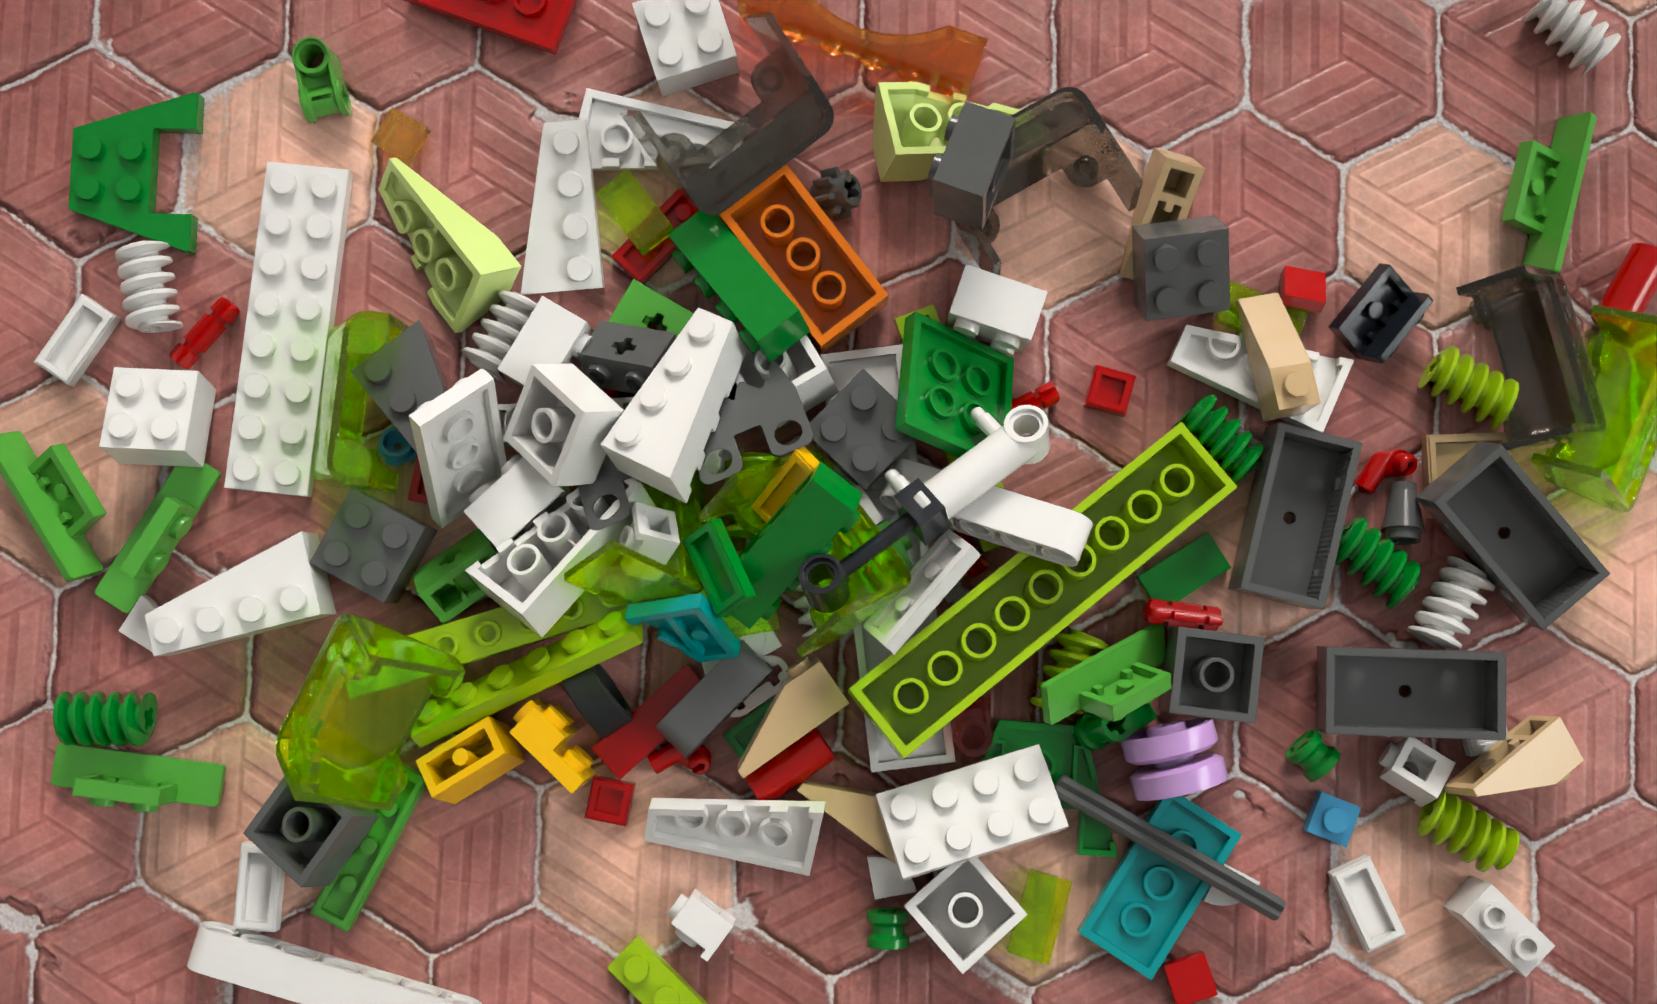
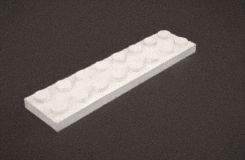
[224,161,353,497]

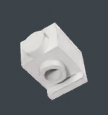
[619,502,680,578]
[1378,737,1456,807]
[666,888,736,962]

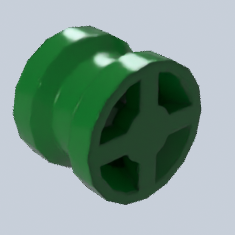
[1285,728,1341,782]
[866,907,909,950]

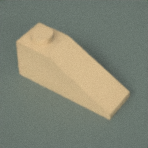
[1120,147,1205,280]
[1235,292,1321,421]
[738,657,849,778]
[1444,715,1584,797]
[797,780,897,865]

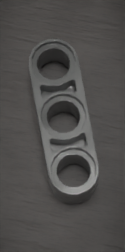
[656,640,773,759]

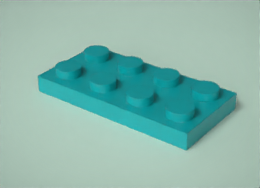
[1077,796,1242,980]

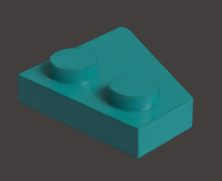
[625,593,741,662]

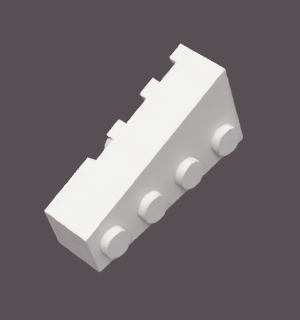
[600,307,747,504]
[465,477,656,637]
[144,531,336,656]

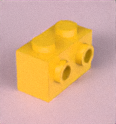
[416,716,526,804]

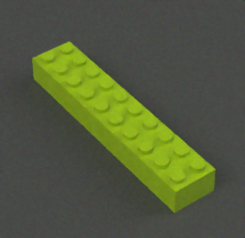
[848,422,1237,760]

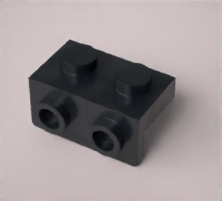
[1328,263,1433,364]

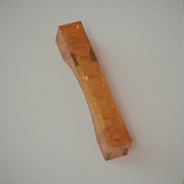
[737,0,988,98]

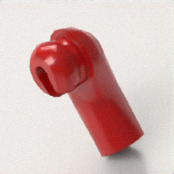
[1354,449,1417,495]
[647,743,712,775]

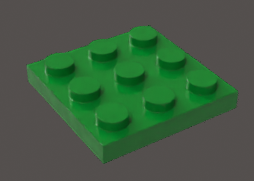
[895,311,1014,457]

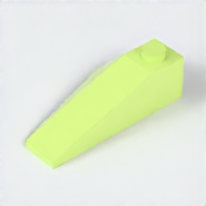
[872,82,1049,182]
[378,158,521,333]

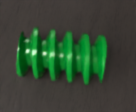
[1171,394,1264,484]
[1335,517,1421,609]
[53,691,158,746]

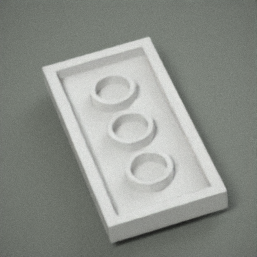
[409,368,506,528]
[875,744,1069,881]

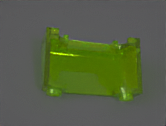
[311,311,409,494]
[276,613,465,811]

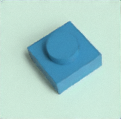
[1302,790,1361,847]

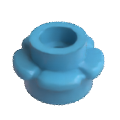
[377,426,417,466]

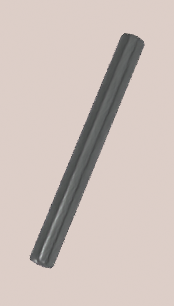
[1054,775,1286,921]

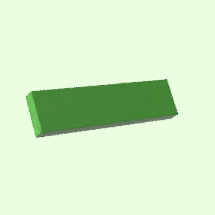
[310,759,427,932]

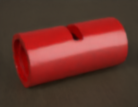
[1591,243,1657,336]
[745,727,836,800]

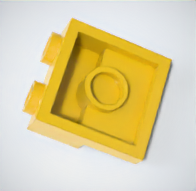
[509,697,597,794]

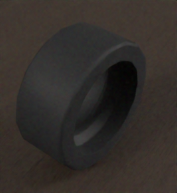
[561,664,633,738]

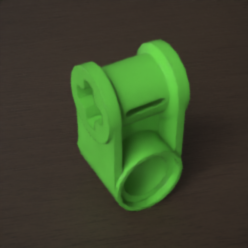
[292,37,352,124]

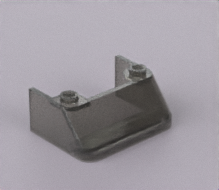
[620,12,834,215]
[954,87,1143,275]
[1456,264,1606,451]

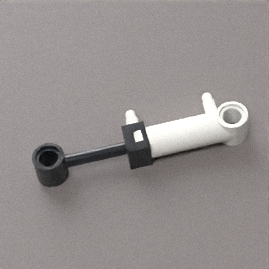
[798,405,1050,613]

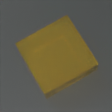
[371,107,431,166]

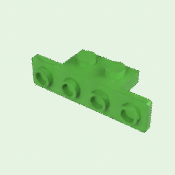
[1501,112,1597,276]
[0,431,107,582]
[95,462,222,613]
[1041,624,1172,725]
[51,743,226,812]

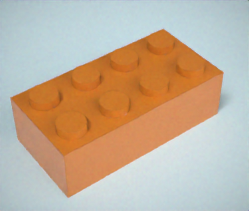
[718,163,889,354]

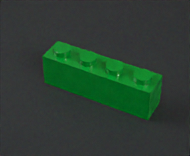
[668,205,811,362]
[730,461,862,629]

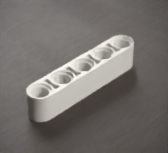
[879,459,1093,567]

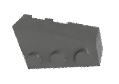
[350,320,448,453]

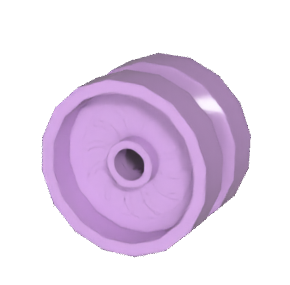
[1120,717,1229,801]

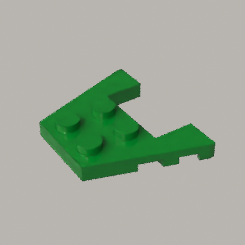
[68,93,205,254]
[980,719,1117,858]

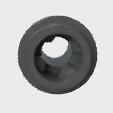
[1381,481,1425,545]

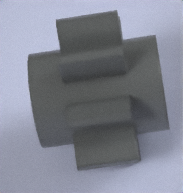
[810,166,862,221]

